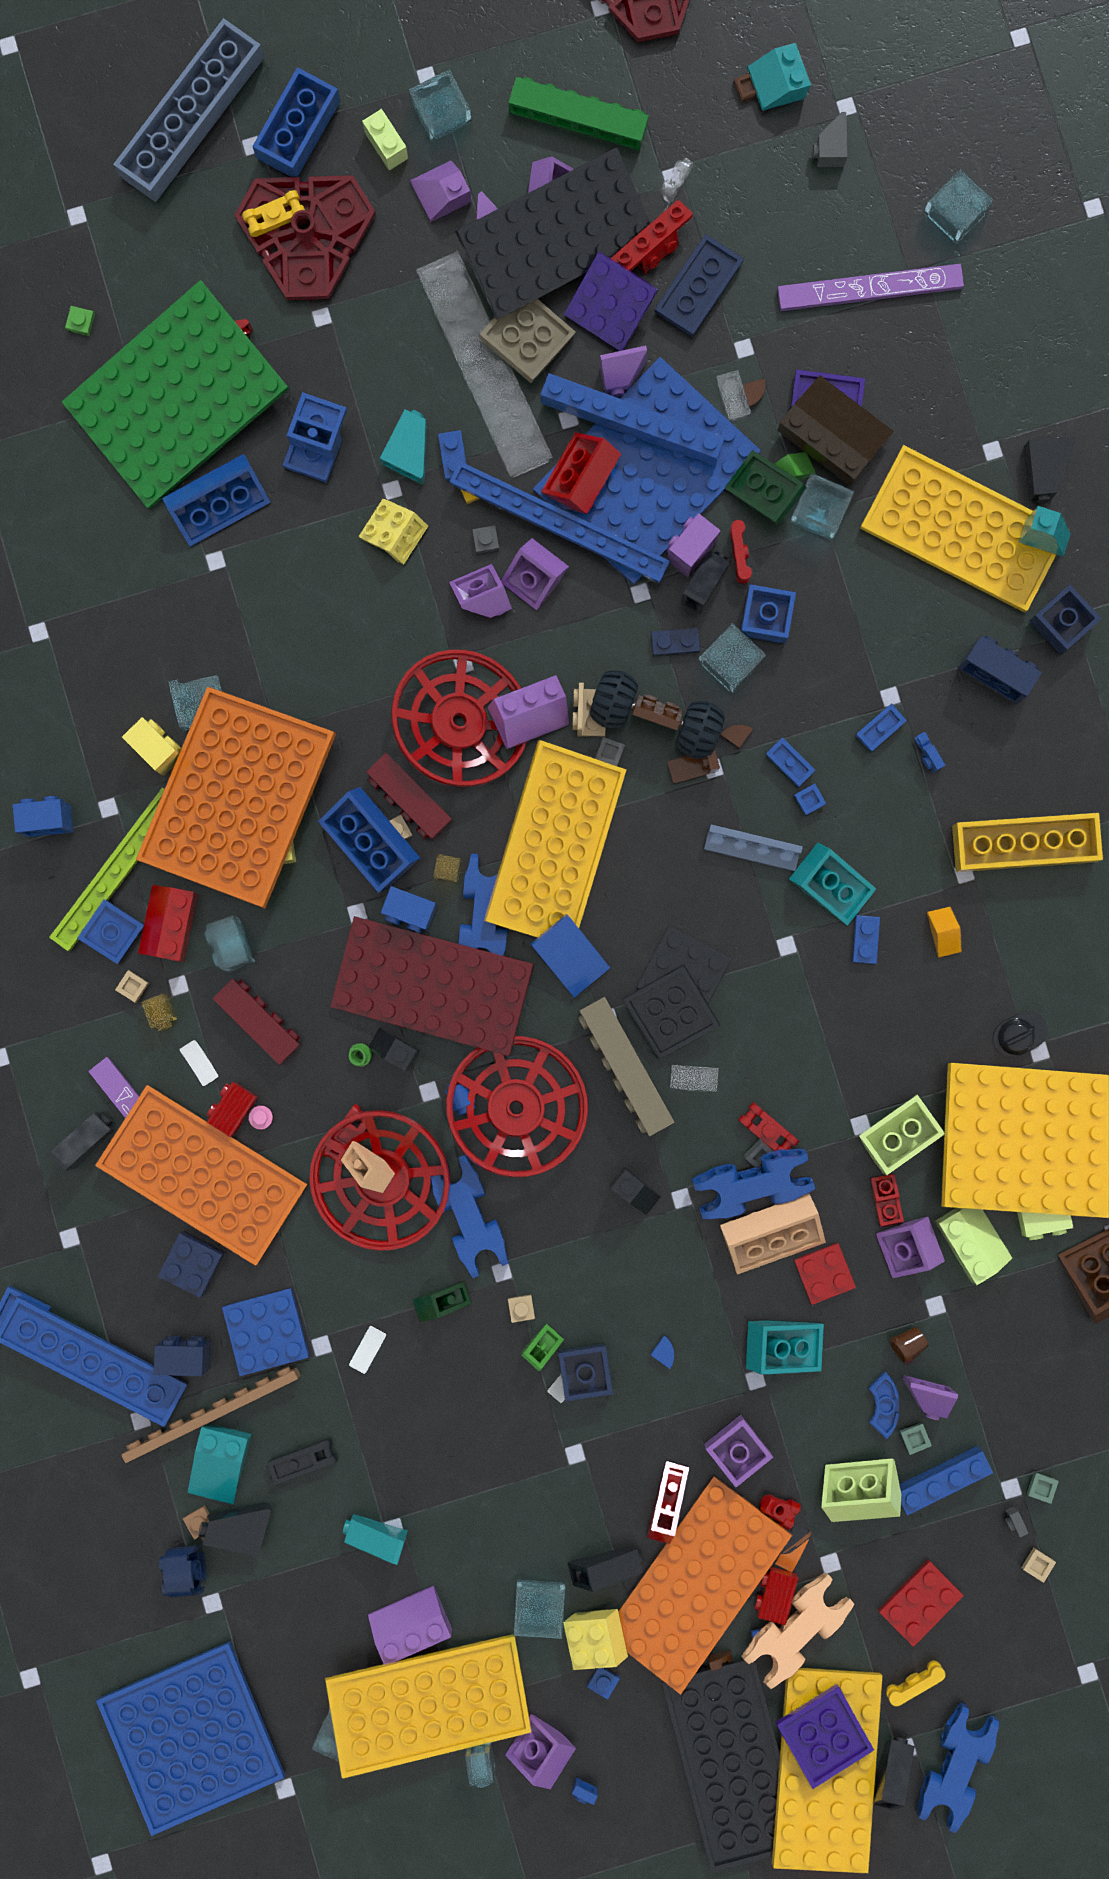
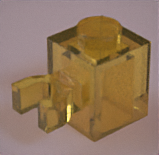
[141,994,177,1031]

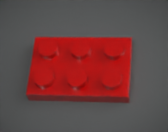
[878,1559,964,1647]

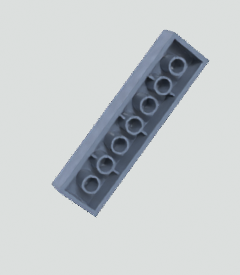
[113,18,264,202]

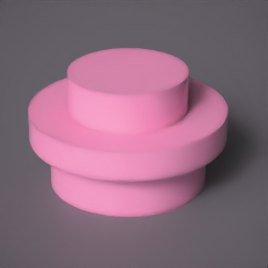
[249,1106,273,1129]

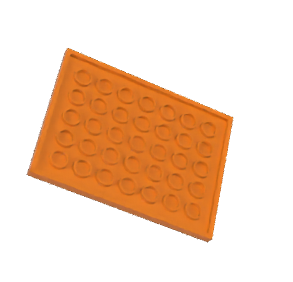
[136,687,336,909]

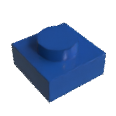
[794,784,826,816]
[587,1668,620,1700]
[572,1777,598,1805]

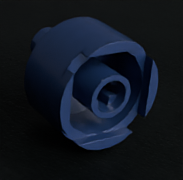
[159,1545,206,1598]

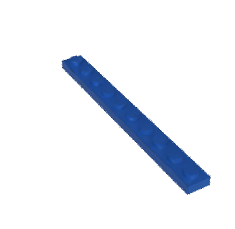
[449,461,670,584]

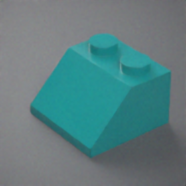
[747,43,811,111]

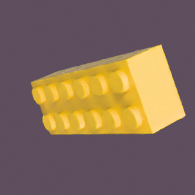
[952,813,1103,872]

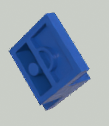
[282,392,347,483]

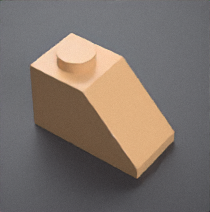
[341,1141,395,1193]

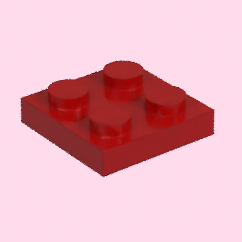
[794,1243,856,1305]

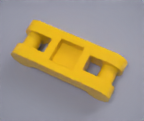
[242,190,305,237]
[886,1660,945,1706]

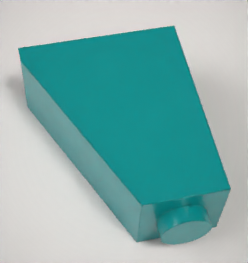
[380,409,427,485]
[1019,506,1071,557]
[342,1514,408,1565]

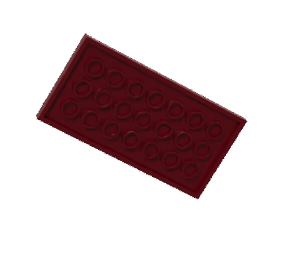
[330,916,534,1056]

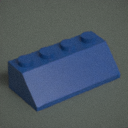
[162,454,271,546]

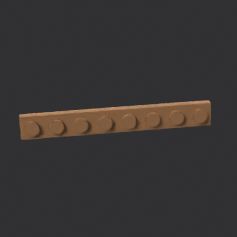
[121,1366,301,1463]

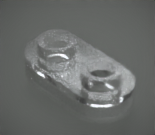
[660,158,693,203]

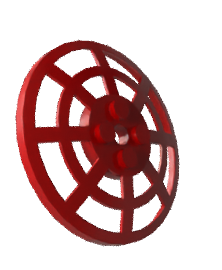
[391,650,527,787]
[446,1036,588,1178]
[309,1110,450,1251]

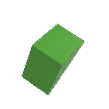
[774,452,816,481]
[521,1324,564,1371]

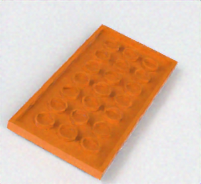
[95,1085,308,1266]
[618,1476,792,1695]

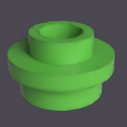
[349,1043,372,1067]

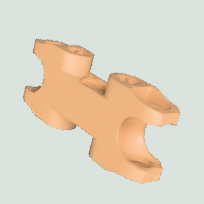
[741,1573,854,1689]

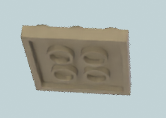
[478,299,576,384]

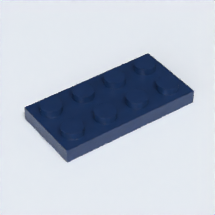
[654,234,744,337]

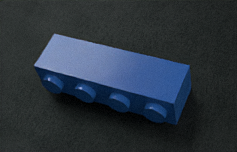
[899,1446,993,1516]

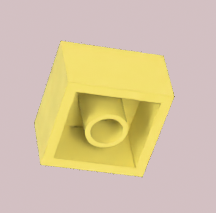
[122,717,182,776]
[563,1609,628,1670]

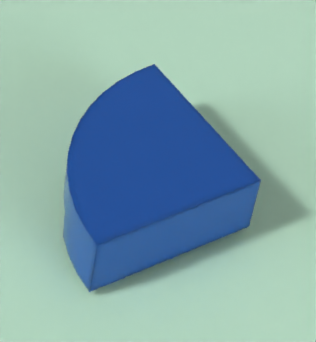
[650,1335,674,1369]

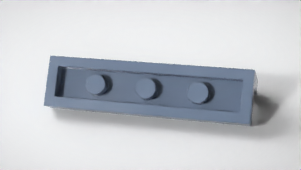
[704,824,803,872]

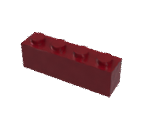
[366,753,453,841]
[212,978,302,1065]

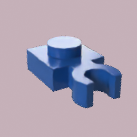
[914,732,945,773]

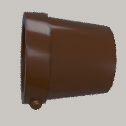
[889,1327,929,1366]

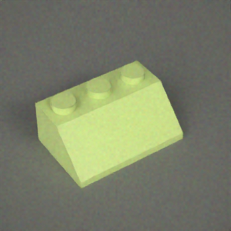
[859,1095,945,1175]
[934,1208,1012,1285]
[821,1459,901,1522]

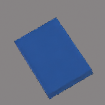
[530,914,610,998]

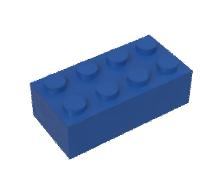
[252,67,341,177]
[318,787,420,893]

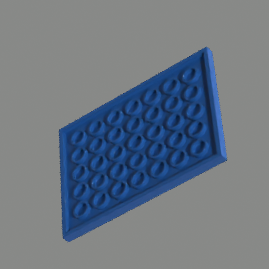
[533,357,761,585]

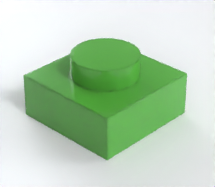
[65,306,95,336]

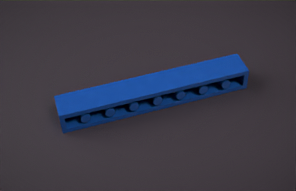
[541,373,725,466]

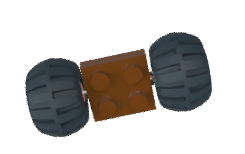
[590,670,725,759]

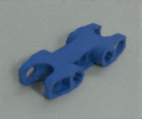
[459,854,508,956]
[692,1149,815,1219]
[430,1155,509,1278]
[916,1702,999,1833]

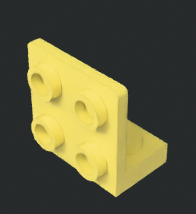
[359,499,428,565]

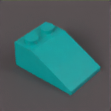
[789,842,876,926]
[746,1320,824,1375]
[187,1423,252,1504]

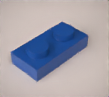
[438,430,466,481]
[855,703,907,753]
[765,737,815,787]
[852,915,880,964]

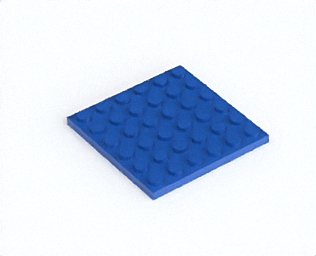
[96,1641,285,1836]

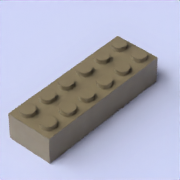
[578,997,675,1137]

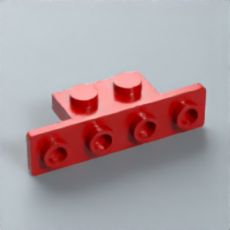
[611,200,693,274]

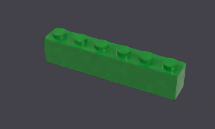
[508,77,649,151]

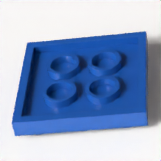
[222,1287,309,1376]

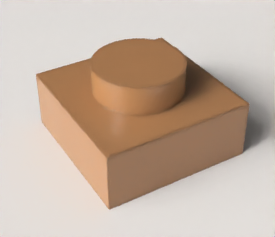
[183,1505,210,1540]

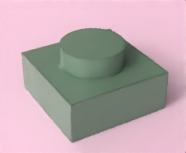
[899,1422,932,1455]
[1027,1471,1059,1504]

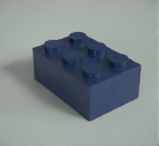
[958,635,1042,704]

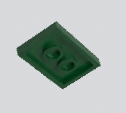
[725,450,807,525]

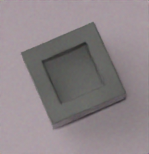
[472,526,499,554]
[595,737,625,766]
[744,1139,774,1168]
[1005,1506,1029,1537]

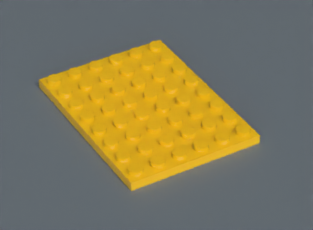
[941,1063,1109,1218]

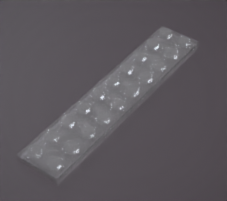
[416,251,553,478]

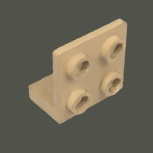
[573,683,605,737]

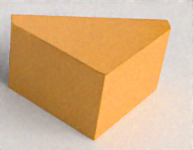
[927,907,962,958]

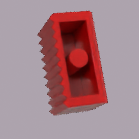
[207,1082,258,1137]
[754,1567,798,1625]

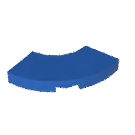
[868,1371,900,1439]

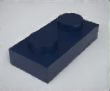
[651,628,700,656]

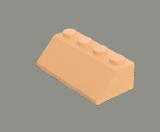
[720,1193,826,1275]

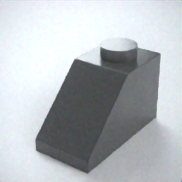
[813,112,847,167]

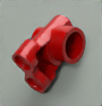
[760,1495,801,1530]

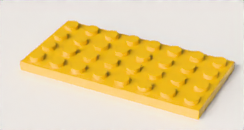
[860,445,1056,613]
[484,740,626,938]
[325,1634,531,1779]
[772,1668,882,1873]

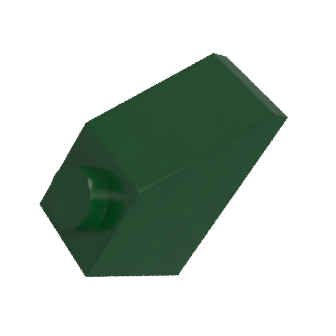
[413,1282,471,1322]

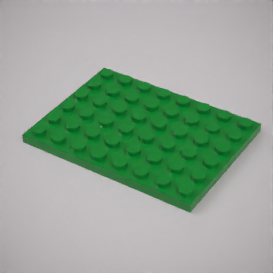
[62,280,290,509]

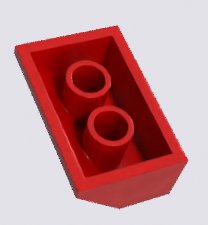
[541,432,621,514]
[138,885,199,962]

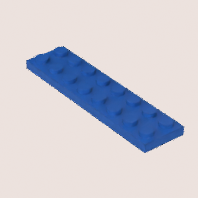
[0,1296,188,1427]

